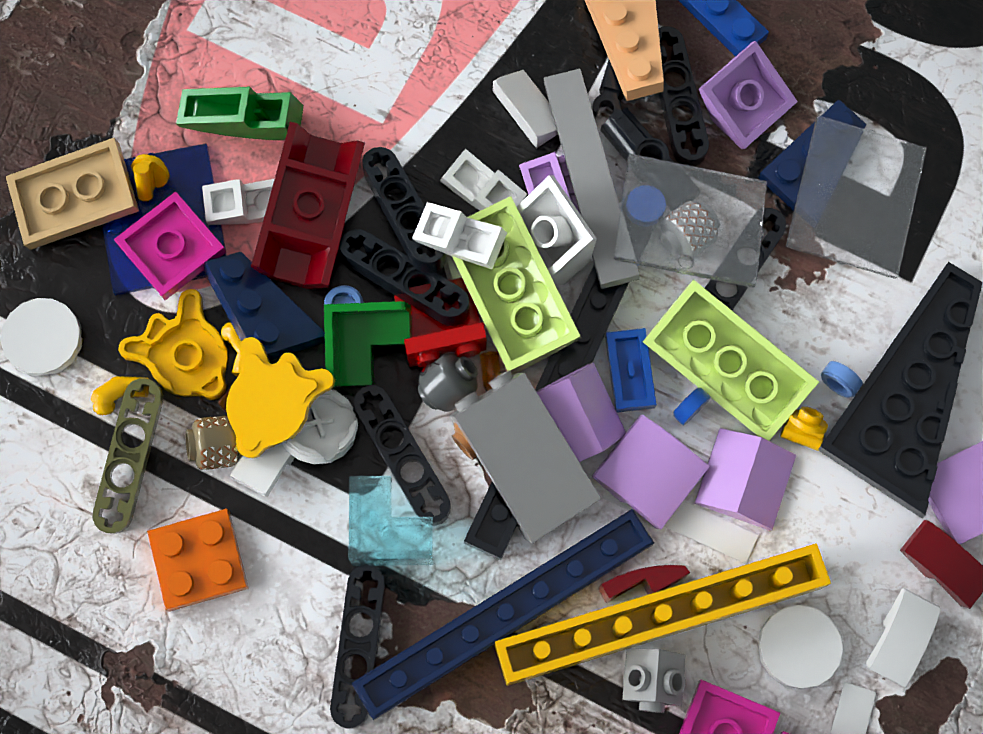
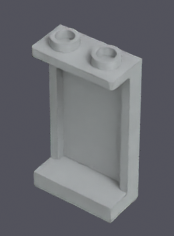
[449,370,601,543]

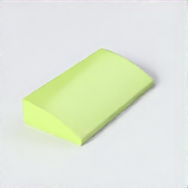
[452,196,581,375]
[643,279,819,441]

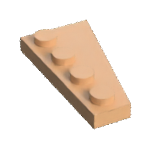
[585,0,664,101]

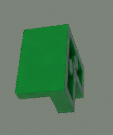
[324,301,412,387]

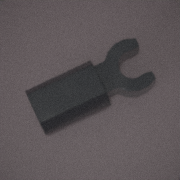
[592,59,624,118]

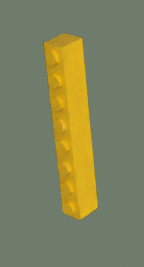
[495,543,831,686]

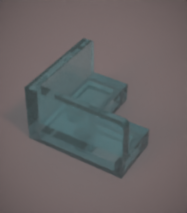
[348,476,434,566]

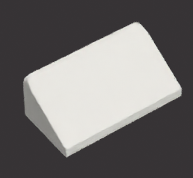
[493,70,558,149]

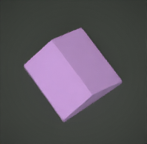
[699,41,798,149]
[536,362,626,462]
[694,428,796,531]

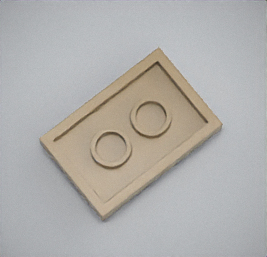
[6,138,139,250]

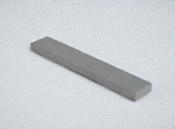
[544,69,640,289]

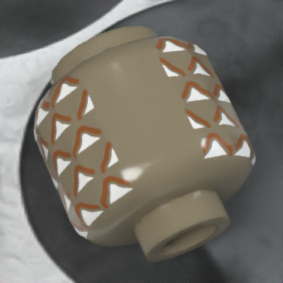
[185,416,239,470]

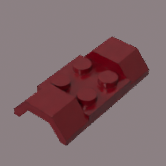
[251,122,365,289]

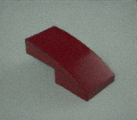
[900,520,983,609]
[598,565,690,603]

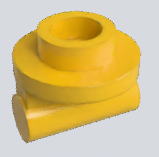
[131,154,170,201]
[780,406,828,451]

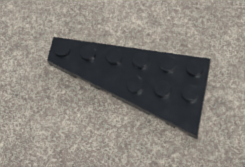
[818,261,983,519]

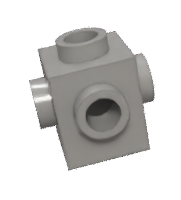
[622,648,686,713]

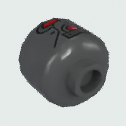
[418,352,478,412]

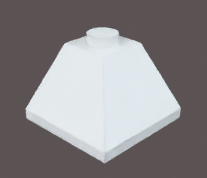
[517,175,597,286]

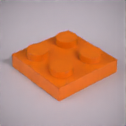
[147,508,249,612]

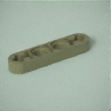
[92,378,164,534]

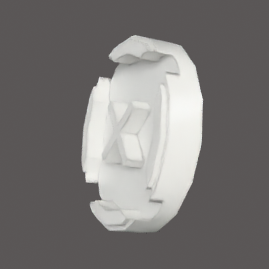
[0,298,83,377]
[282,390,358,464]
[758,604,843,689]

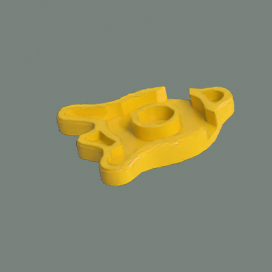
[118,289,228,400]
[226,337,335,458]

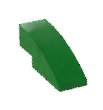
[176,87,304,140]

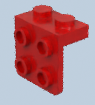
[394,278,487,367]

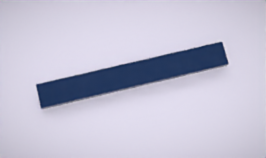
[351,509,654,721]

